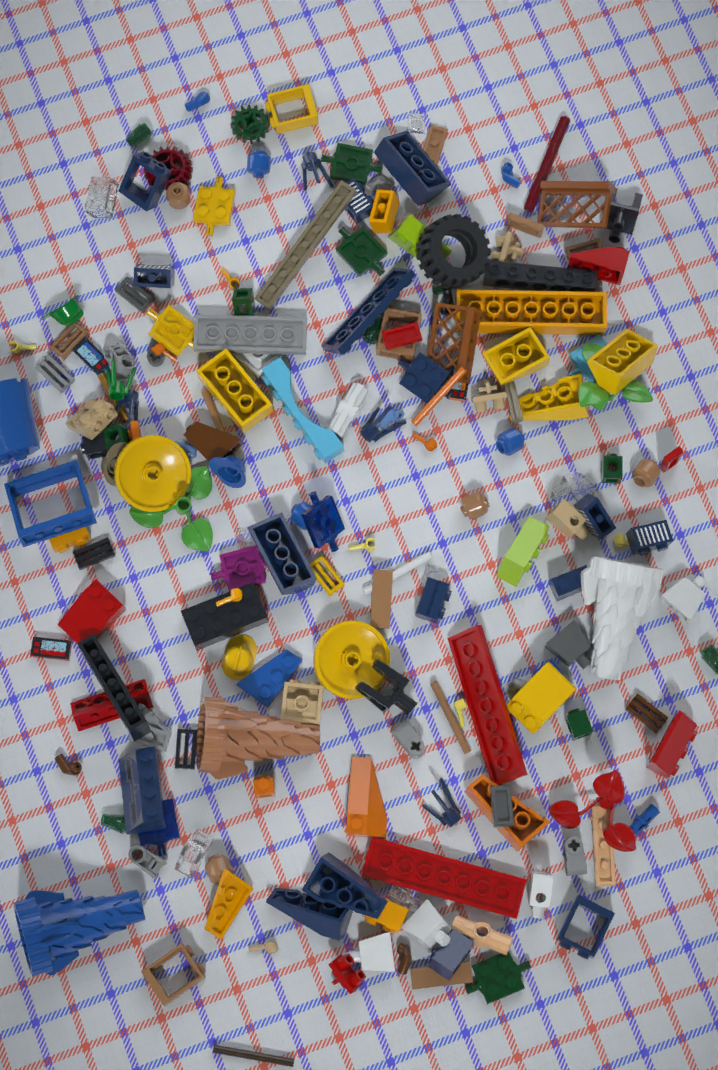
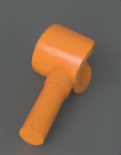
[151,343,177,362]
[412,432,438,451]

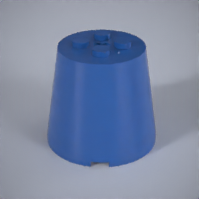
[0,378,40,466]

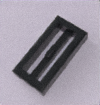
[72,538,115,570]
[175,729,197,770]

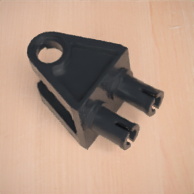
[601,188,643,243]
[355,659,418,714]

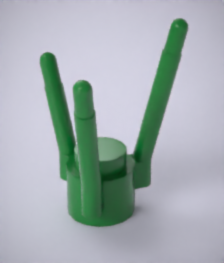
[106,360,137,401]

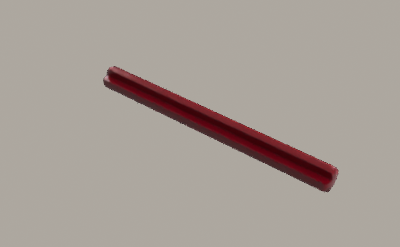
[524,116,571,212]

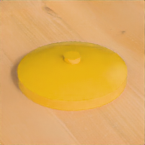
[114,435,191,512]
[313,621,390,699]

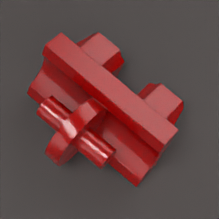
[328,953,366,994]

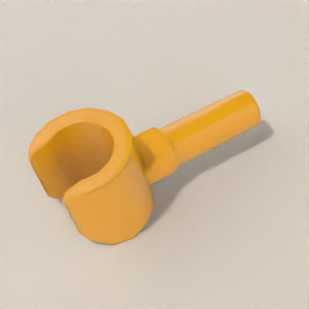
[220,268,240,291]
[216,588,242,607]

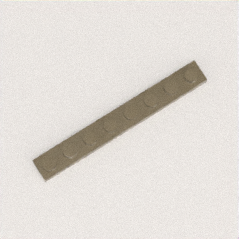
[254,180,357,310]

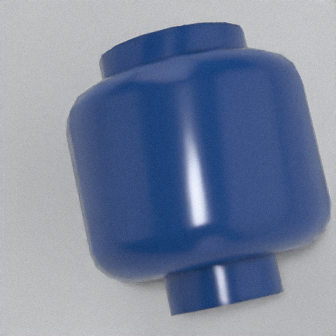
[247,150,271,178]
[496,428,525,456]
[291,502,319,530]

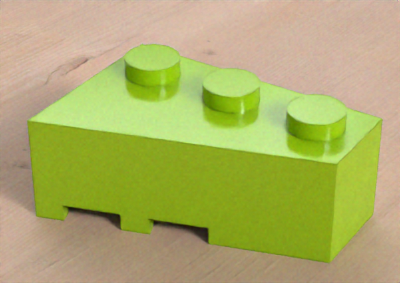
[388,214,452,260]
[496,516,550,587]

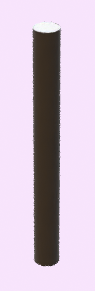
[213,1045,295,1067]

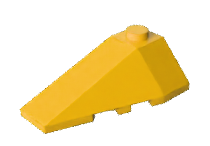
[510,374,589,421]

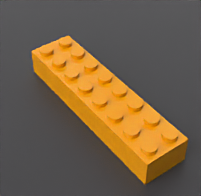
[456,290,607,335]

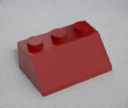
[646,710,698,779]

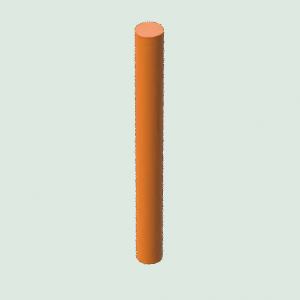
[411,366,467,426]

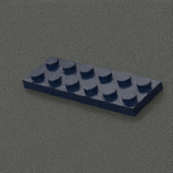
[322,267,416,355]

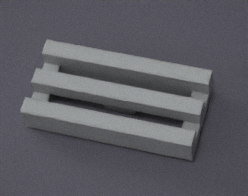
[35,354,75,393]

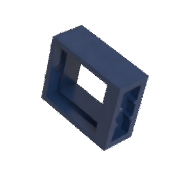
[118,151,172,212]
[556,895,615,960]

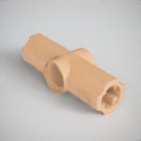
[450,915,513,955]

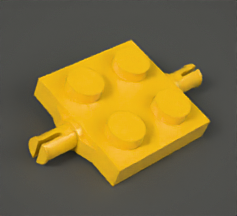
[193,176,236,237]
[146,305,197,357]

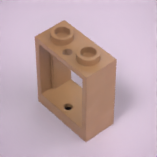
[376,307,422,362]
[141,943,206,1006]

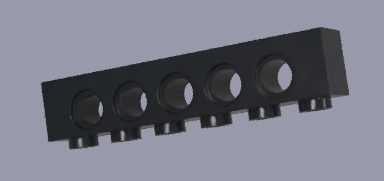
[483,260,598,292]
[77,634,152,742]

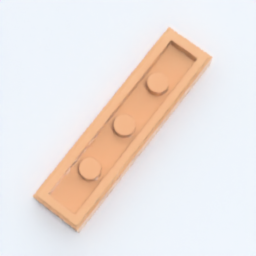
[591,805,616,886]

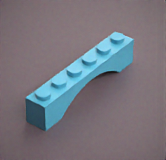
[261,357,344,464]

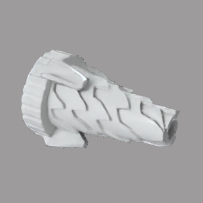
[581,556,664,680]

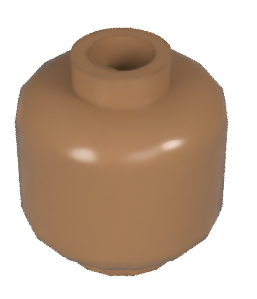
[166,182,191,209]
[632,459,660,487]
[460,492,490,520]
[205,854,234,885]

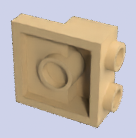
[65,399,118,440]
[280,680,324,725]

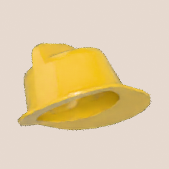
[222,635,257,680]

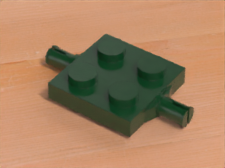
[321,143,383,185]
[336,226,388,277]
[465,952,531,1005]

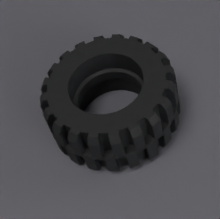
[416,214,491,289]

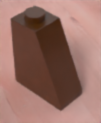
[183,421,244,462]

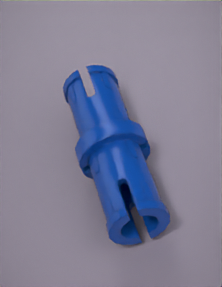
[629,804,660,836]

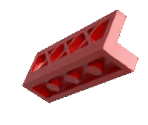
[70,679,154,731]

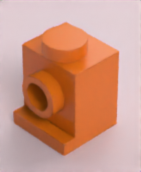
[253,775,276,799]

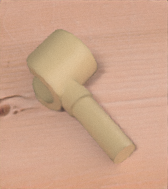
[249,942,278,955]

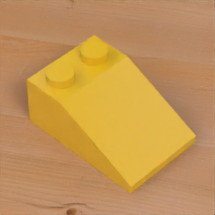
[482,327,550,385]
[507,661,577,734]

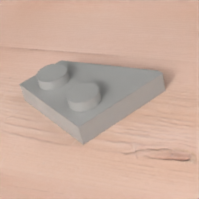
[128,703,172,752]

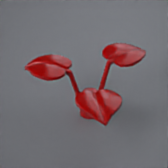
[548,769,636,852]

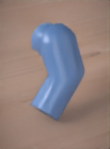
[378,409,404,430]
[174,441,198,458]

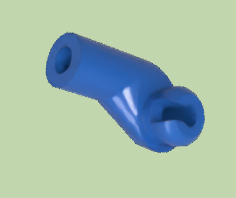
[185,92,210,112]
[501,162,522,189]

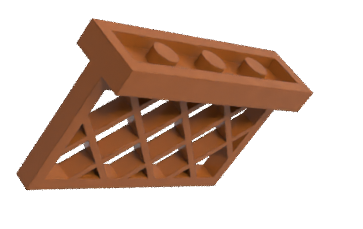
[537,181,616,228]
[427,302,482,384]

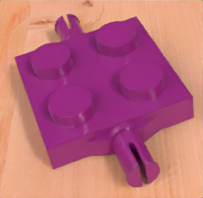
[210,545,266,591]

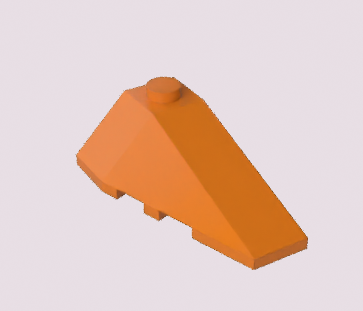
[346,757,387,839]

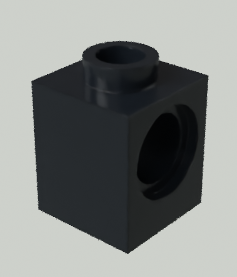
[80,433,108,460]

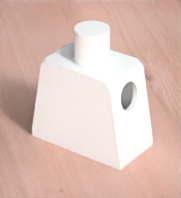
[659,575,706,624]
[528,871,554,919]
[401,899,451,949]
[348,932,395,973]

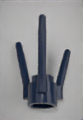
[301,152,334,191]
[106,390,139,428]
[359,406,407,443]
[422,778,462,828]

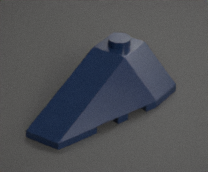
[302,853,388,919]
[266,888,353,941]

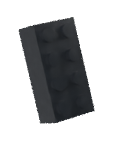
[181,582,268,651]

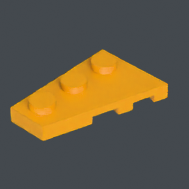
[204,868,253,940]

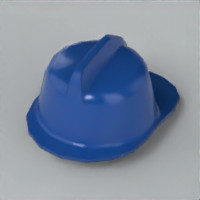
[209,455,246,488]

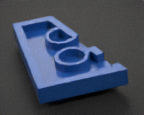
[236,649,303,708]

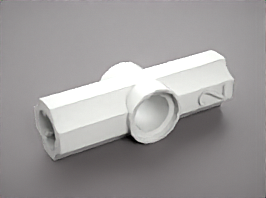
[328,383,368,439]

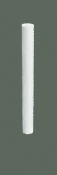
[362,551,433,595]

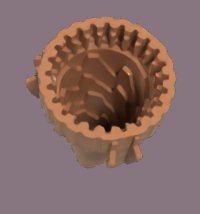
[196,697,320,779]

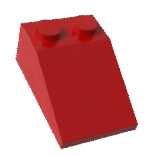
[567,247,630,285]
[57,579,126,643]

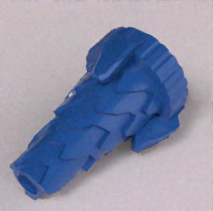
[13,890,145,977]

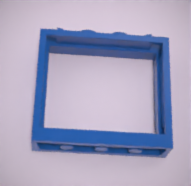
[4,460,97,547]

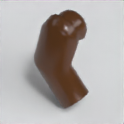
[54,754,82,776]
[396,943,412,975]

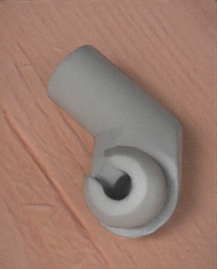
[508,678,528,692]

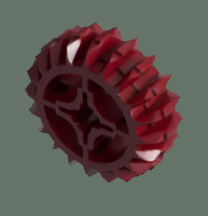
[143,145,193,192]

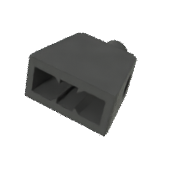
[545,620,591,670]

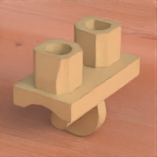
[491,231,524,262]
[471,380,507,412]

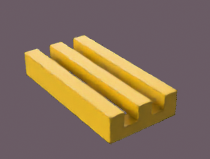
[309,555,345,597]

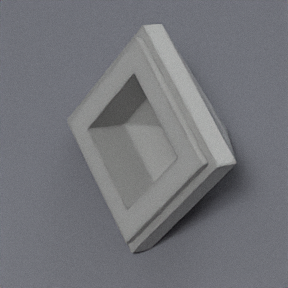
[367,173,393,194]

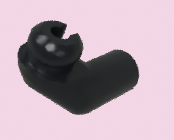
[440,288,454,316]

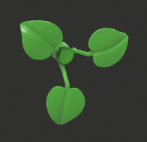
[578,344,653,410]
[129,466,213,552]

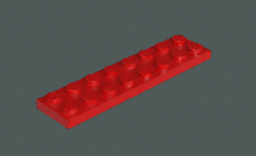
[447,625,528,786]
[361,837,527,919]

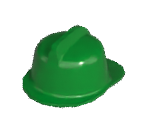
[41,295,84,326]

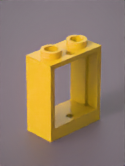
[265,84,319,134]

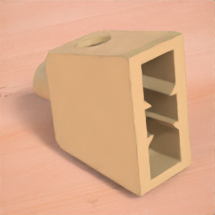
[545,499,590,541]

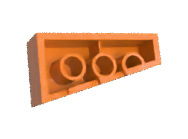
[464,774,550,852]

